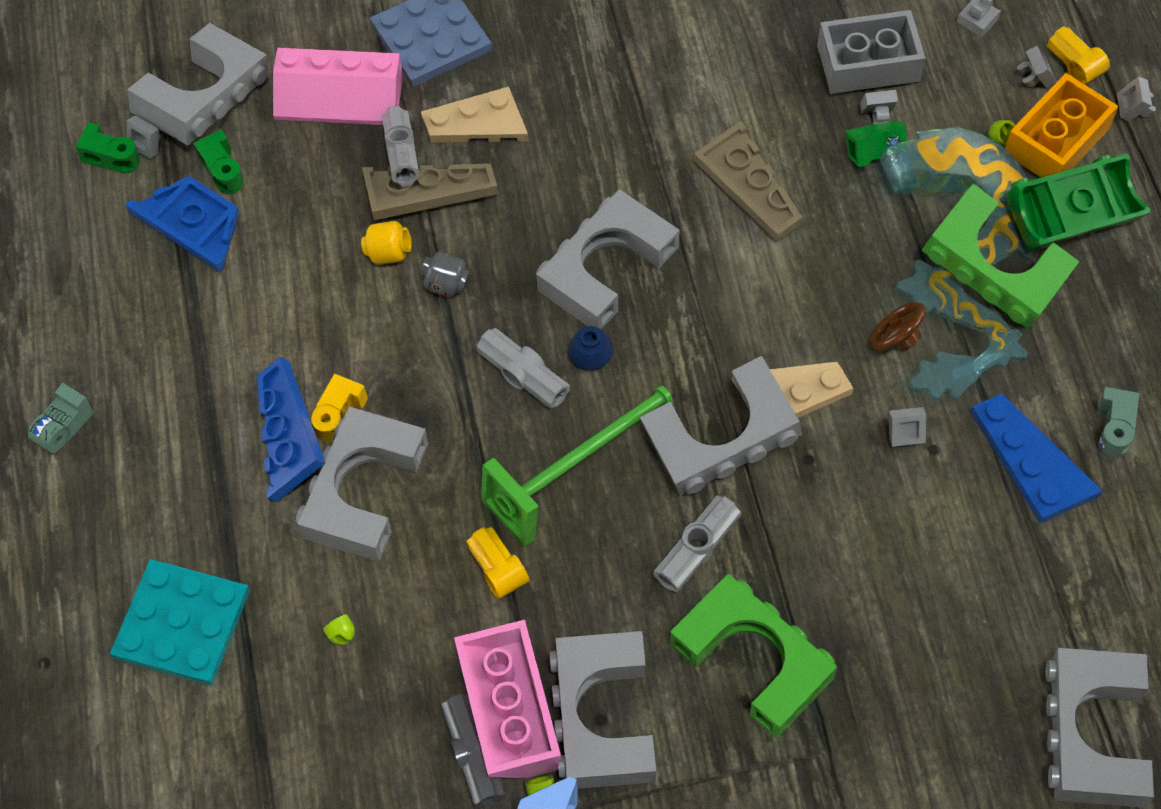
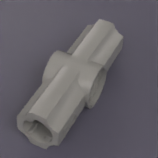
[382,106,420,187]
[476,328,570,409]
[653,495,741,593]

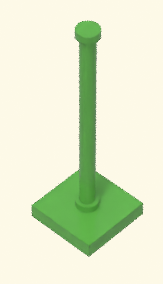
[481,386,672,547]

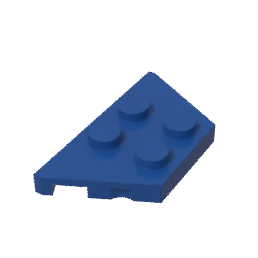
[125,176,239,272]

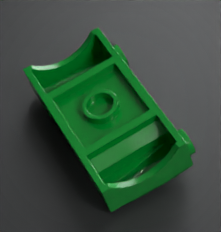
[1005,153,1151,252]

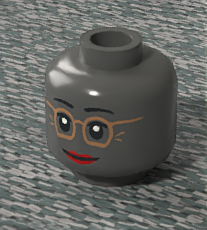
[419,250,470,298]

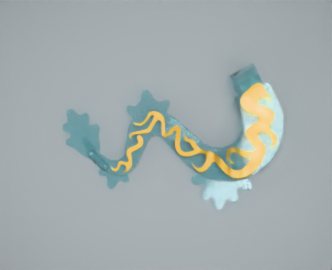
[880,127,1067,400]

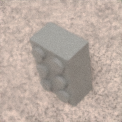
[817,10,926,94]

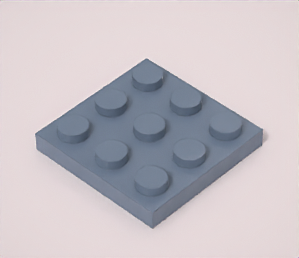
[370,0,492,87]

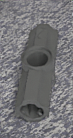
[441,694,505,809]

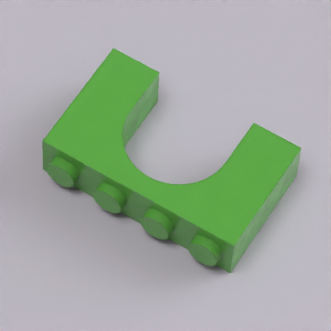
[921,184,1079,329]
[669,574,837,739]

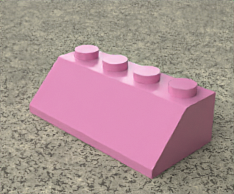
[273,48,403,125]
[454,620,562,778]

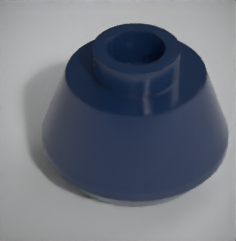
[568,326,613,370]

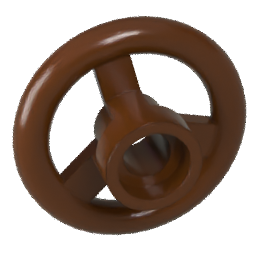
[870,302,926,351]

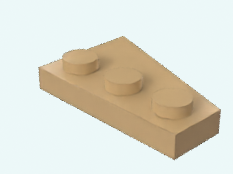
[421,87,528,143]
[732,362,853,418]

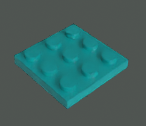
[110,559,250,686]

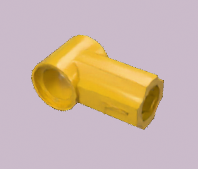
[1047,26,1110,84]
[466,527,530,599]

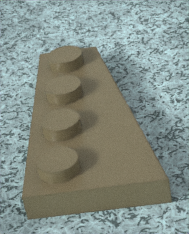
[694,121,802,242]
[362,163,498,220]

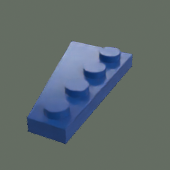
[257,357,325,502]
[970,394,1103,523]

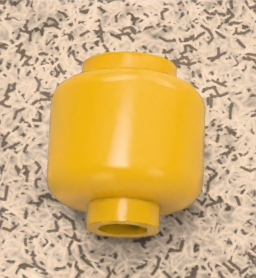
[361,221,411,265]

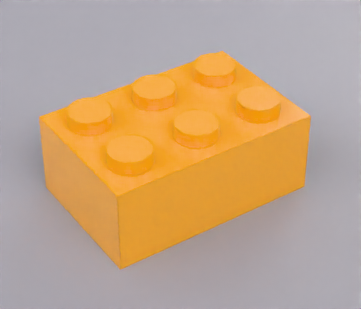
[1004,73,1118,177]

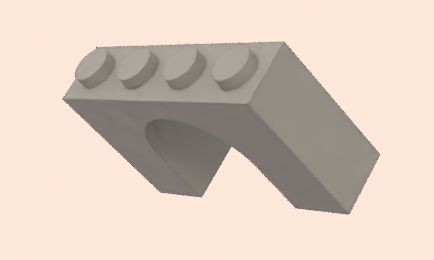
[127,23,268,145]
[536,189,680,329]
[640,356,802,496]
[296,406,428,562]
[549,631,656,789]
[1045,648,1154,808]

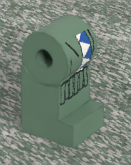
[28,383,94,453]
[1097,387,1139,458]

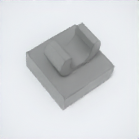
[957,0,1001,37]
[1017,46,1057,88]
[1116,76,1156,122]
[860,90,898,124]
[126,115,162,159]
[889,407,926,447]

